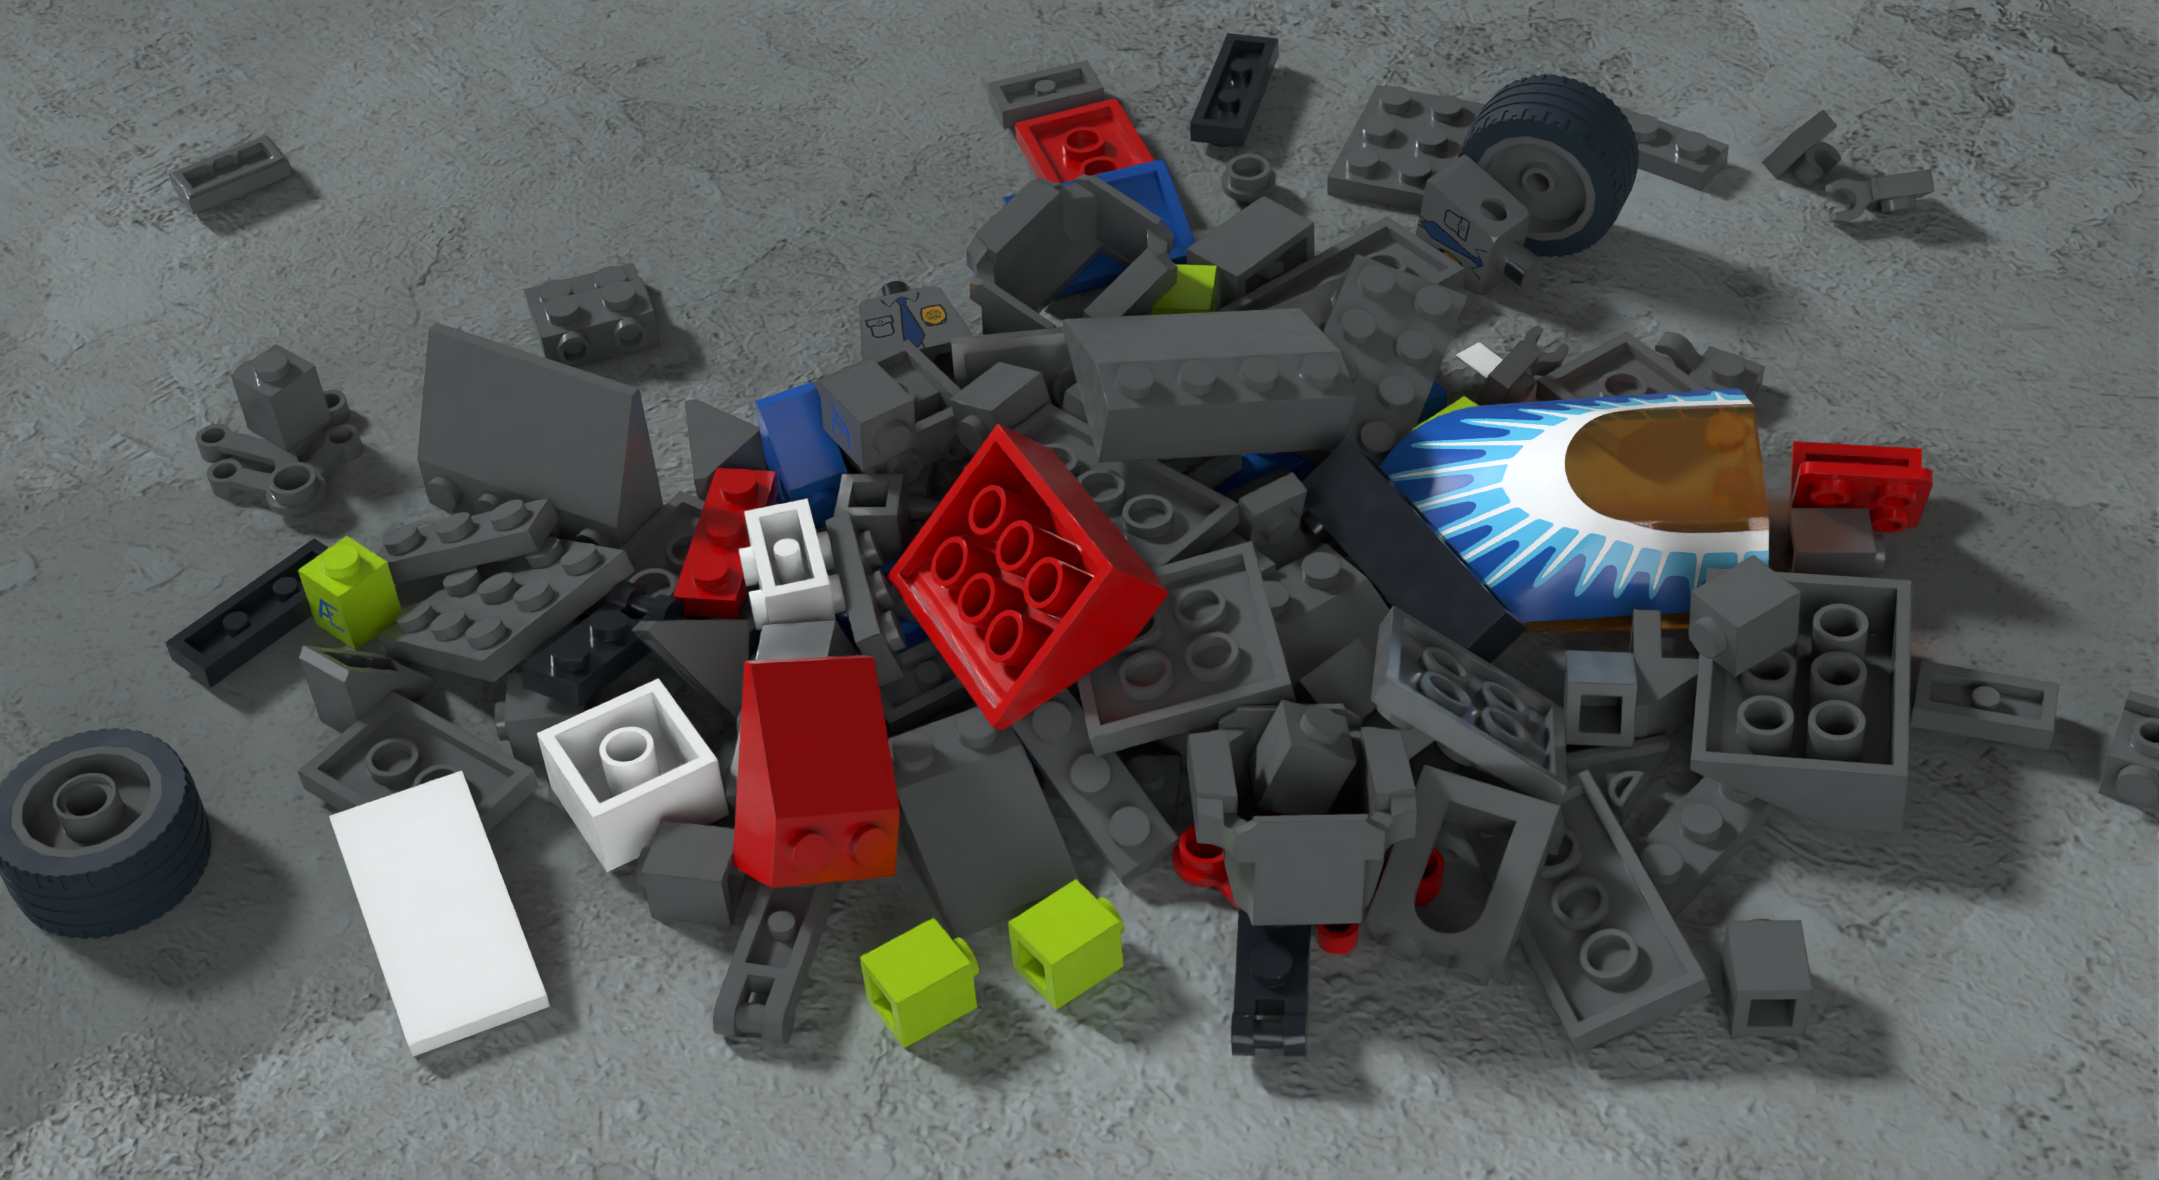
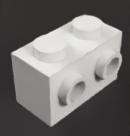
[739,499,846,630]

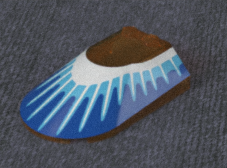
[1380,388,1769,633]

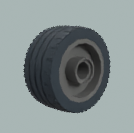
[1458,74,1639,258]
[0,728,211,939]

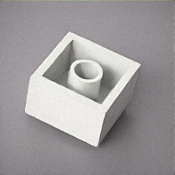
[537,678,729,872]

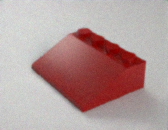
[887,424,1169,731]

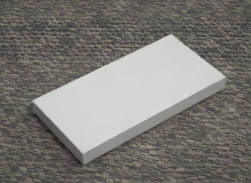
[329,771,550,1057]

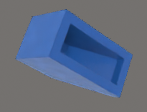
[755,382,848,529]

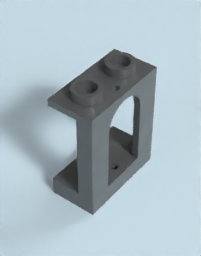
[1366,765,1566,986]

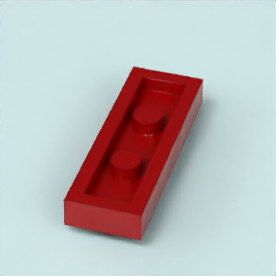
[673,468,779,619]

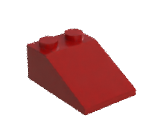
[732,655,900,888]

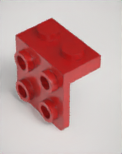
[1788,441,1933,533]

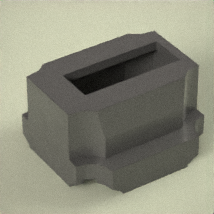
[966,175,1178,335]
[1187,703,1417,926]

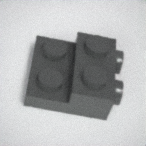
[524,263,661,368]
[813,340,967,485]

